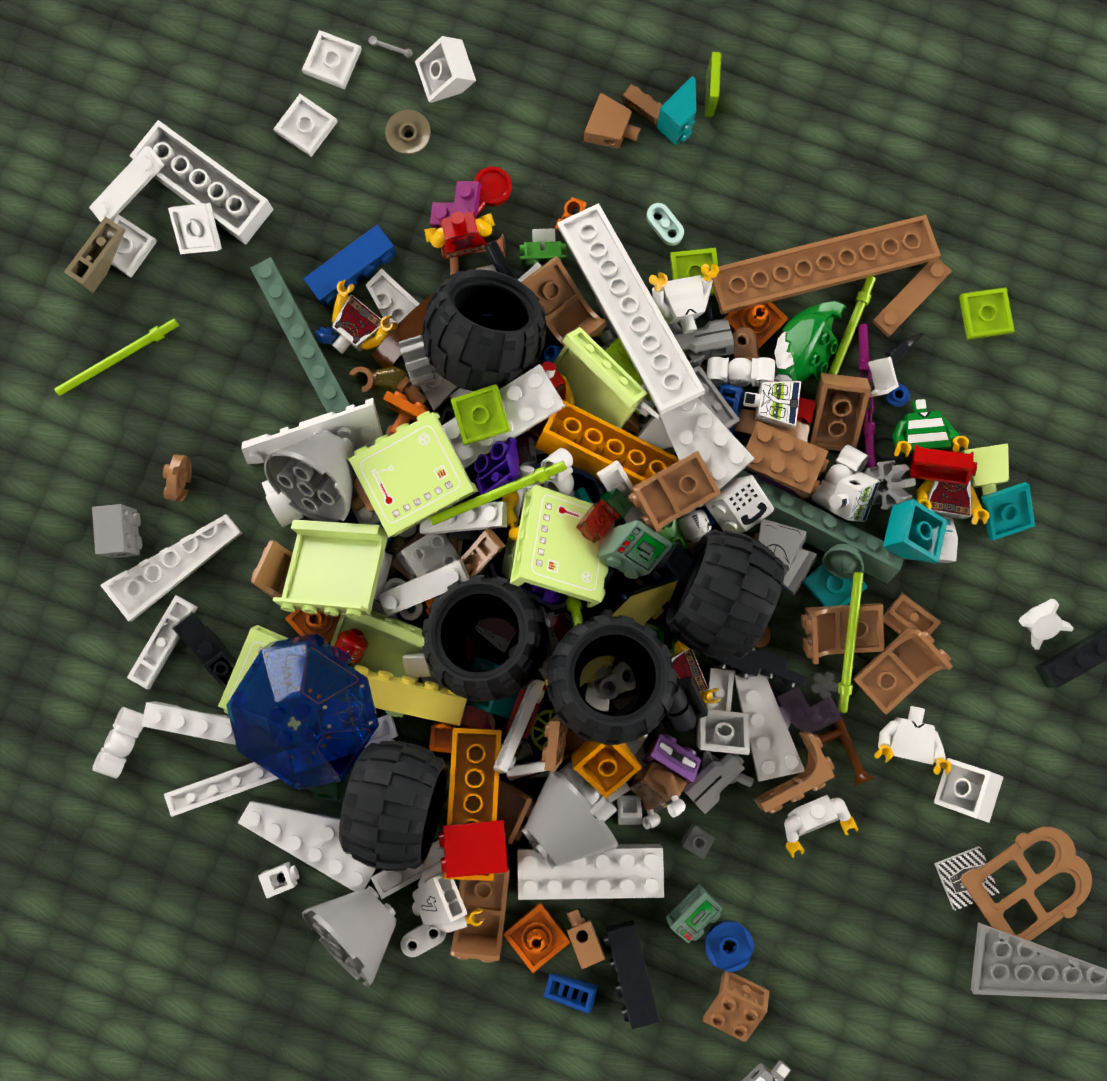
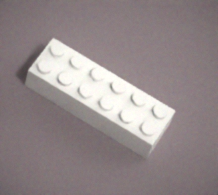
[130,120,274,245]
[518,844,664,900]

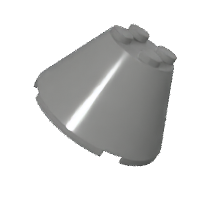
[264,430,356,522]
[521,771,618,869]
[302,886,396,987]

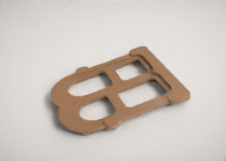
[961,826,1092,941]

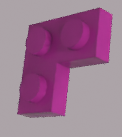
[430,181,481,228]

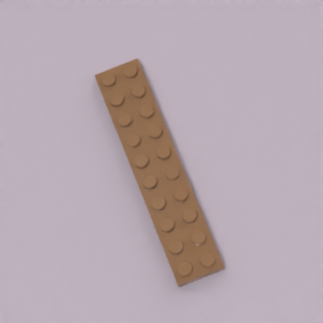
[708,215,941,315]

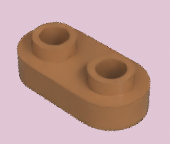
[732,327,760,362]

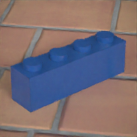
[303,224,397,307]

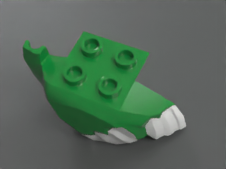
[774,301,847,385]

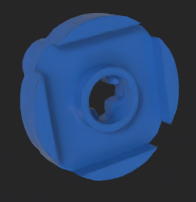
[704,920,754,972]

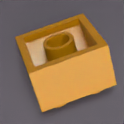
[571,740,642,798]

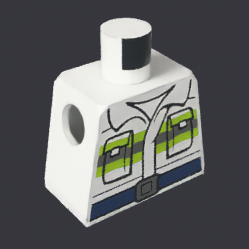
[743,381,801,430]
[829,472,880,522]

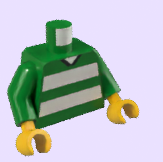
[892,399,969,457]

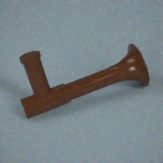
[818,718,876,786]

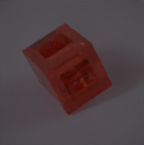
[576,499,620,543]
[460,704,489,729]

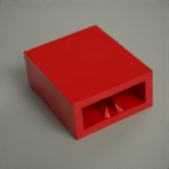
[439,820,508,878]

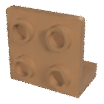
[703,971,769,1042]

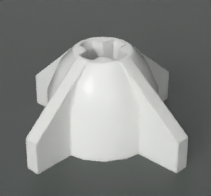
[1019,599,1074,650]

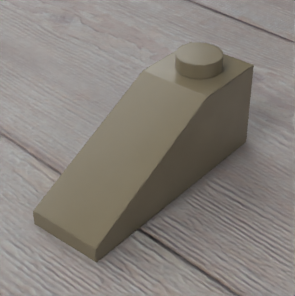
[64,216,126,293]

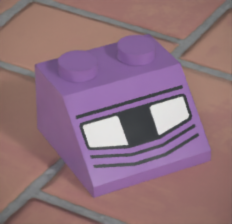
[642,734,701,785]

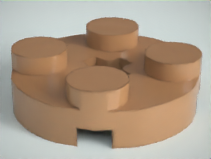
[163,454,192,502]

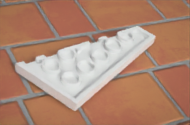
[366,269,458,412]
[241,398,383,464]
[238,801,376,892]

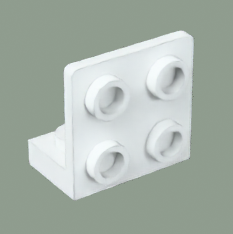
[395,533,461,580]

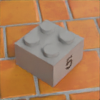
[92,504,142,558]

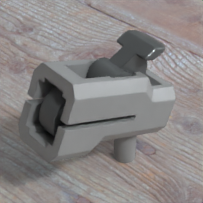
[668,318,734,368]
[683,750,754,814]

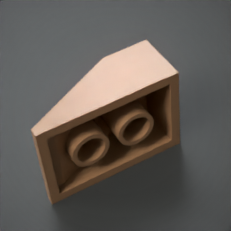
[809,373,871,451]

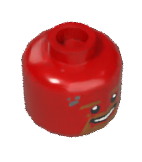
[333,628,368,665]

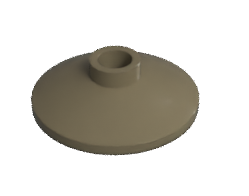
[385,110,431,155]

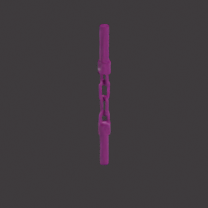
[858,324,876,468]

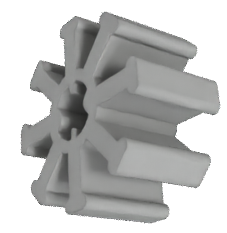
[399,335,436,387]
[864,460,916,509]

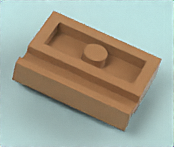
[883,592,941,635]

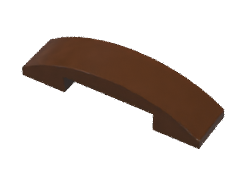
[372,292,435,373]

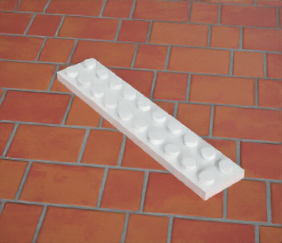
[557,203,705,415]
[350,364,566,525]

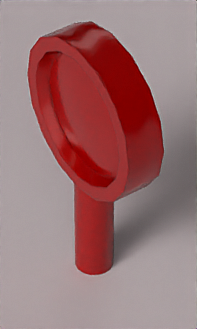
[474,167,512,217]

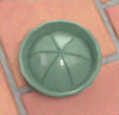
[822,543,864,579]

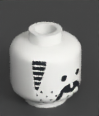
[677,509,712,543]

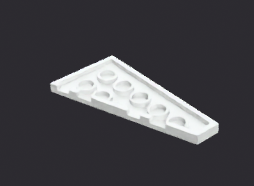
[655,397,754,507]

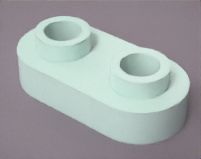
[646,203,684,246]

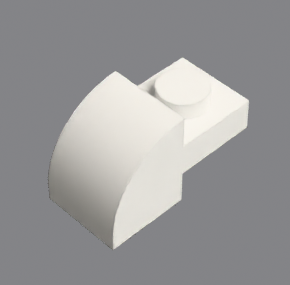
[262,480,304,527]

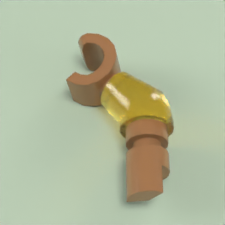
[349,366,428,405]

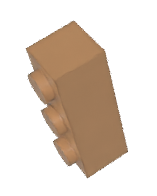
[622,84,663,125]

